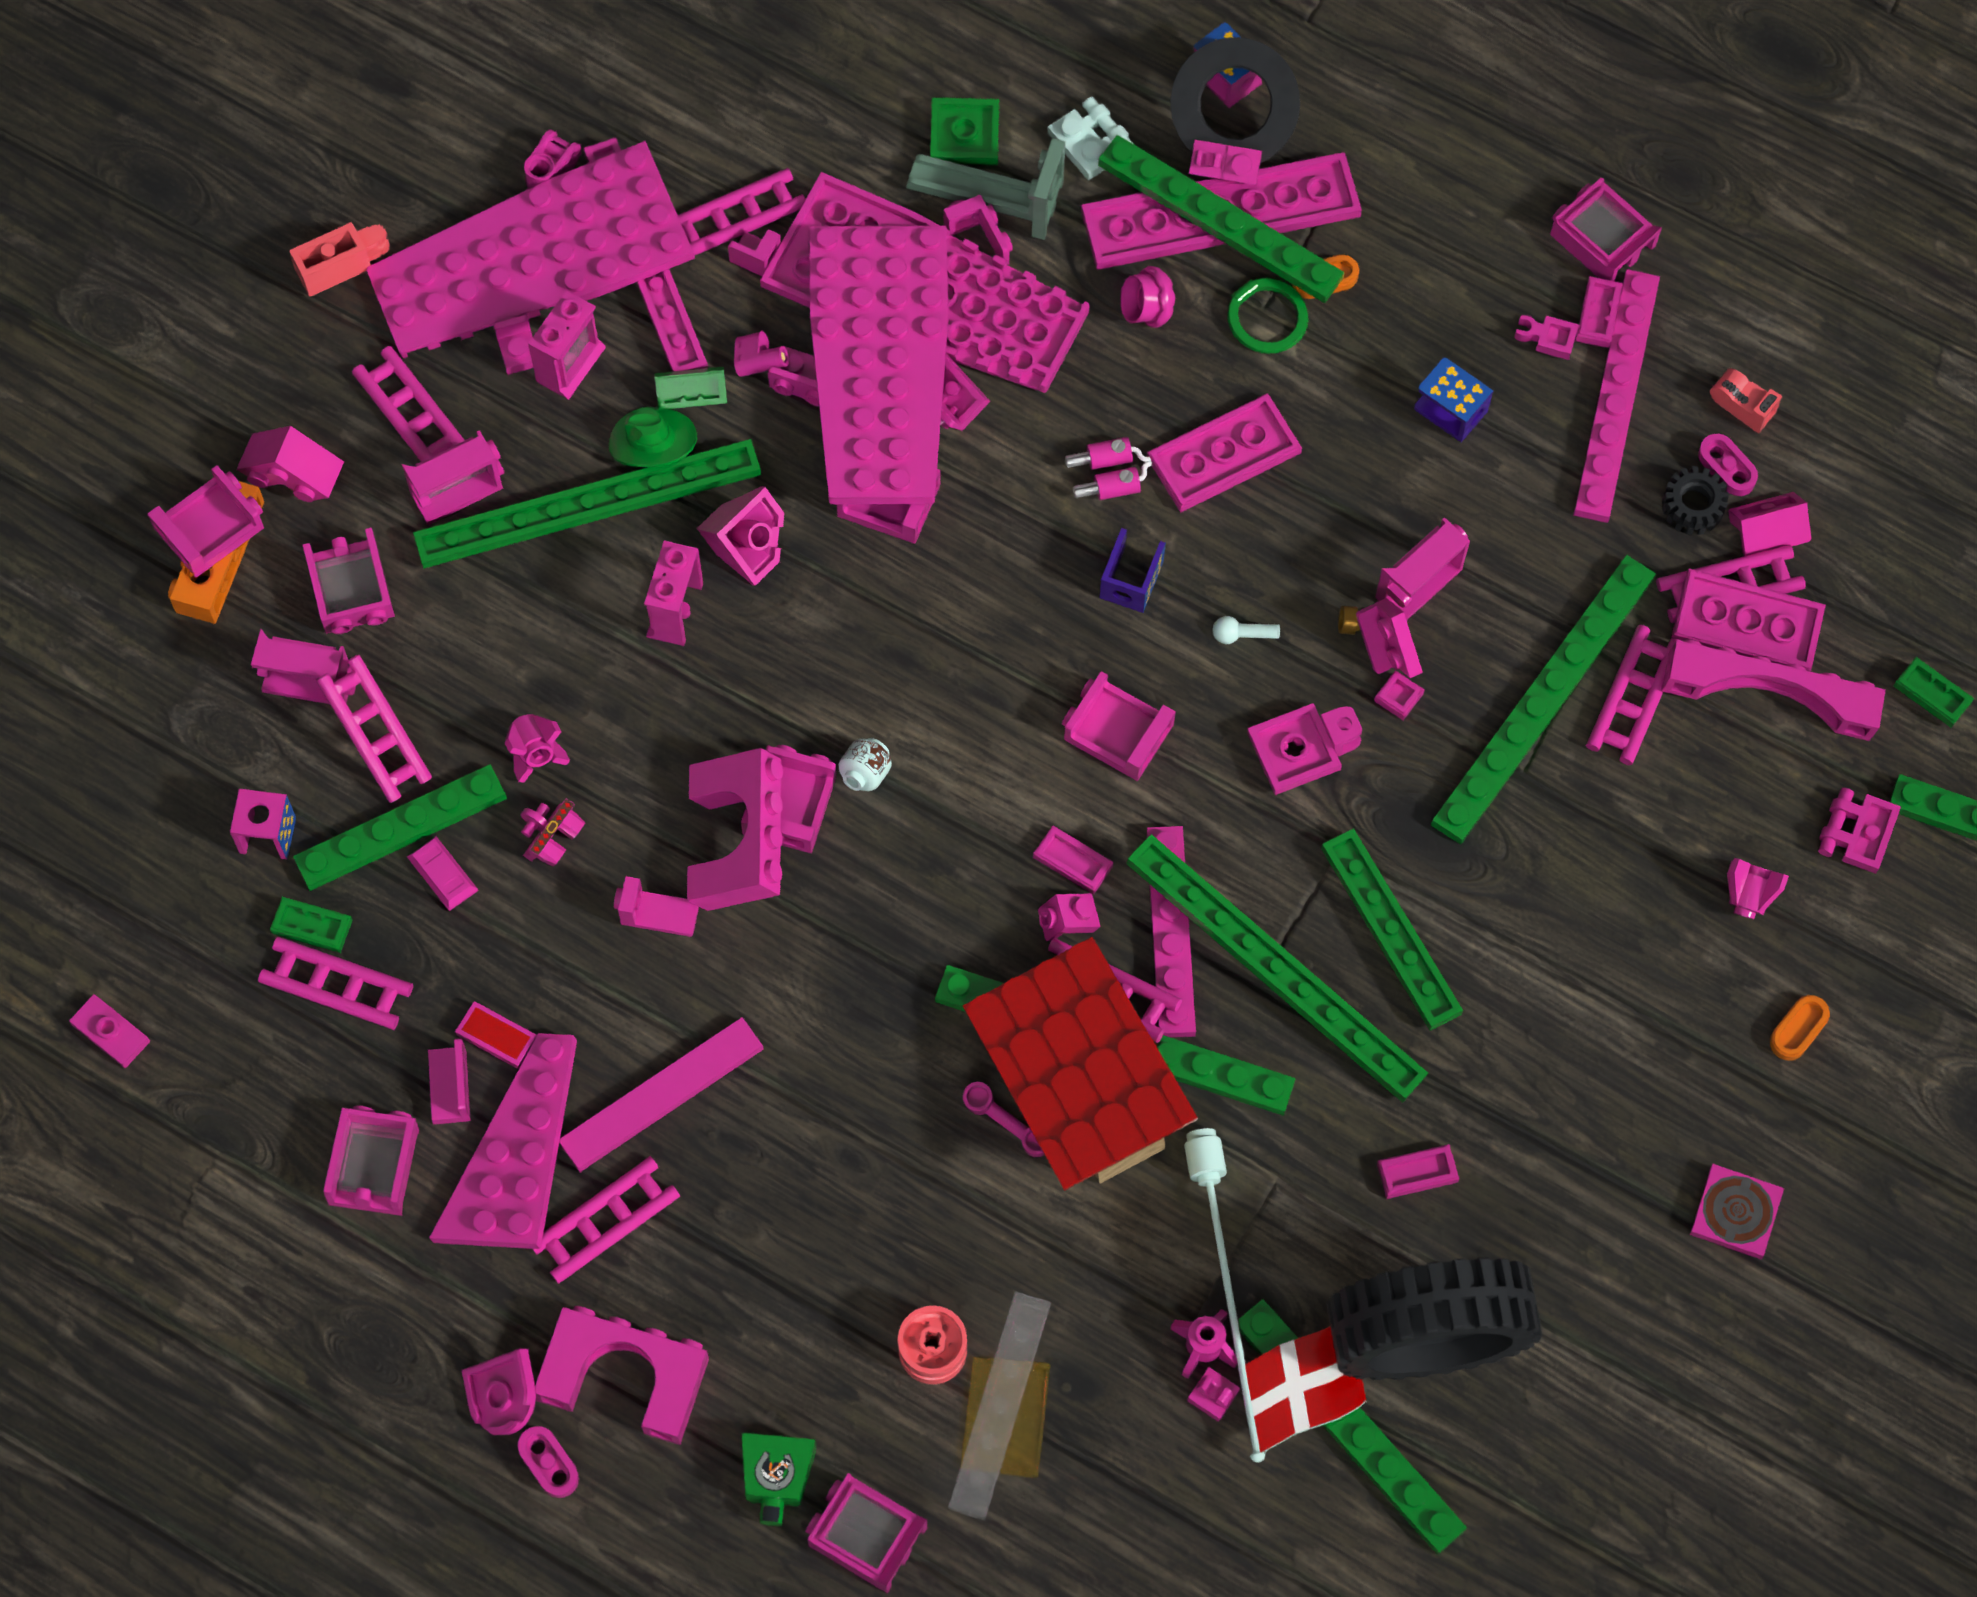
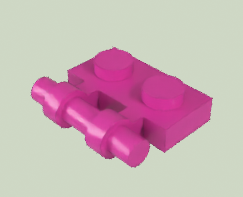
[1818,788,1901,874]

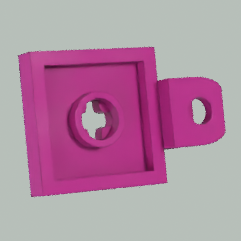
[1247,703,1362,795]

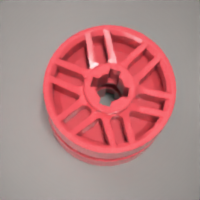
[898,1306,967,1384]

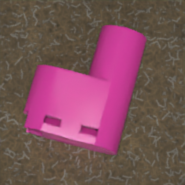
[734,331,789,377]

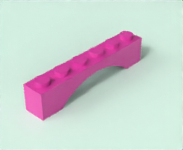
[1662,639,1886,741]

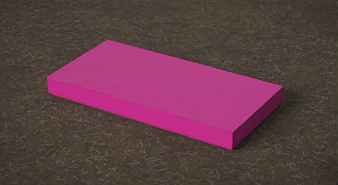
[1147,393,1302,513]
[1671,569,1826,671]

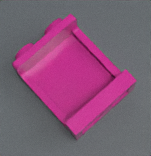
[148,465,264,578]
[837,469,941,544]
[1062,671,1176,781]
[741,745,837,854]

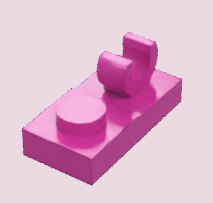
[1189,140,1262,185]

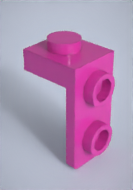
[943,194,1013,265]
[614,876,699,937]

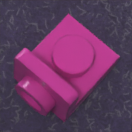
[494,315,533,375]

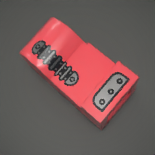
[1710,369,1782,434]

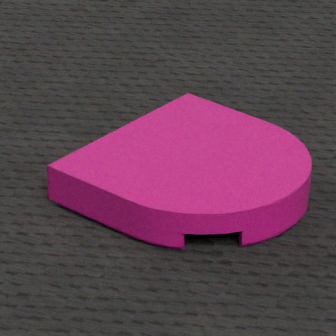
[462,1348,536,1435]

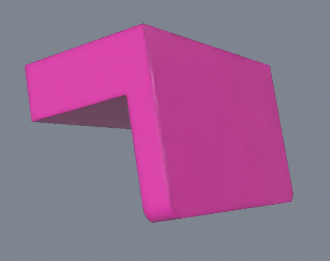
[1728,492,1811,556]
[428,1038,470,1125]

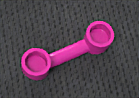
[963,1082,1044,1157]

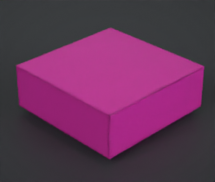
[1374,670,1424,721]

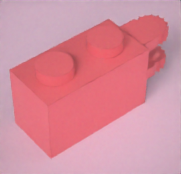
[289,222,390,297]

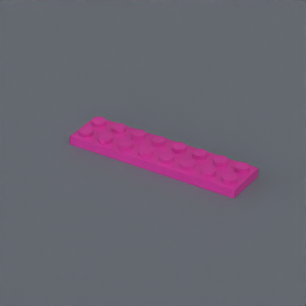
[1081,152,1362,270]

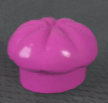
[1120,266,1175,328]

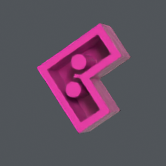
[237,426,344,502]

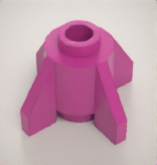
[505,714,570,783]
[1727,858,1789,920]
[1170,1309,1238,1379]

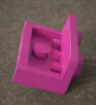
[940,353,990,431]

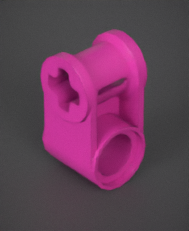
[524,130,582,189]

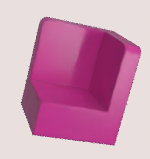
[728,229,781,276]

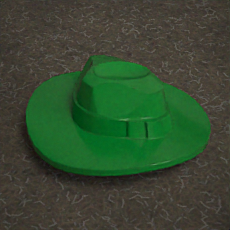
[609,407,697,467]

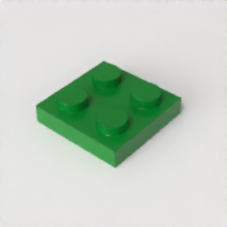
[930,98,999,165]

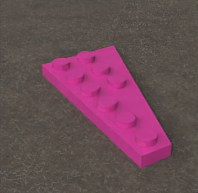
[430,1033,577,1249]

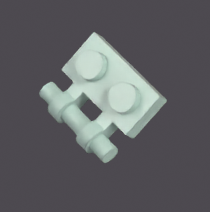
[1048,97,1133,181]

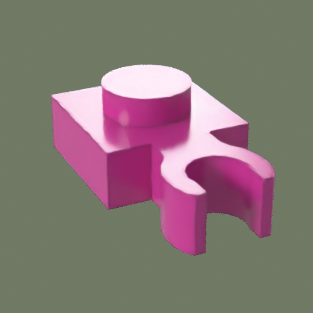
[1514,315,1579,360]

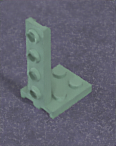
[906,138,1065,240]

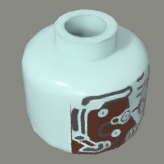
[838,738,892,791]

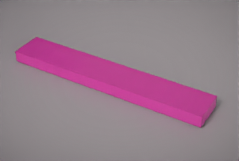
[559,1017,764,1173]

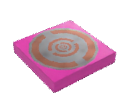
[1690,1164,1784,1259]

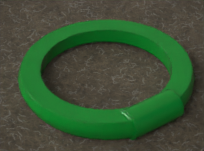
[1227,278,1308,354]

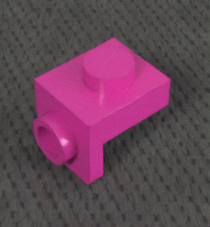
[1038,894,1101,941]

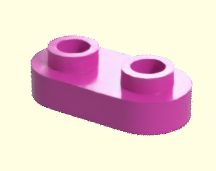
[1698,434,1758,496]
[518,1426,579,1498]

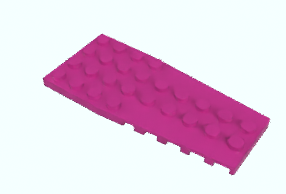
[366,141,695,358]
[760,172,1089,393]
[809,226,948,505]

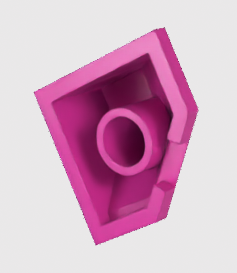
[697,486,784,586]

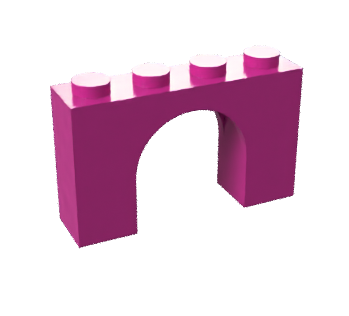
[687,748,783,911]
[535,1306,709,1445]

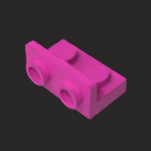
[768,346,819,407]
[1356,598,1423,678]

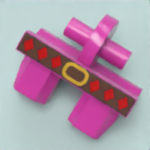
[521,798,585,867]

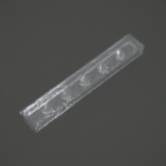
[948,1292,1051,1520]

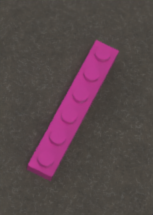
[1146,826,1196,1037]

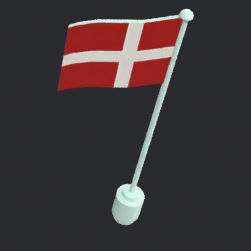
[1184,1128,1366,1462]

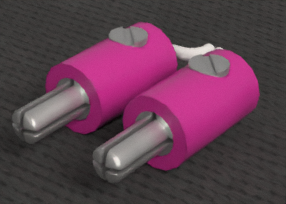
[1065,437,1152,500]

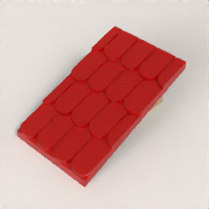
[963,937,1198,1191]

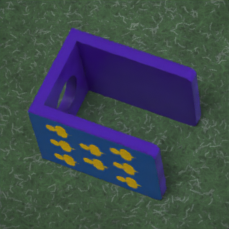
[1414,358,1493,443]
[1100,528,1166,613]

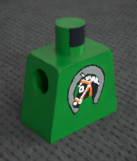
[742,1433,816,1526]

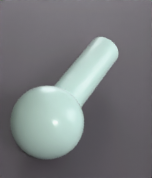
[1213,616,1280,644]

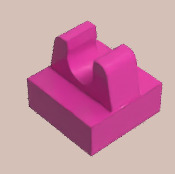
[1187,1367,1240,1422]

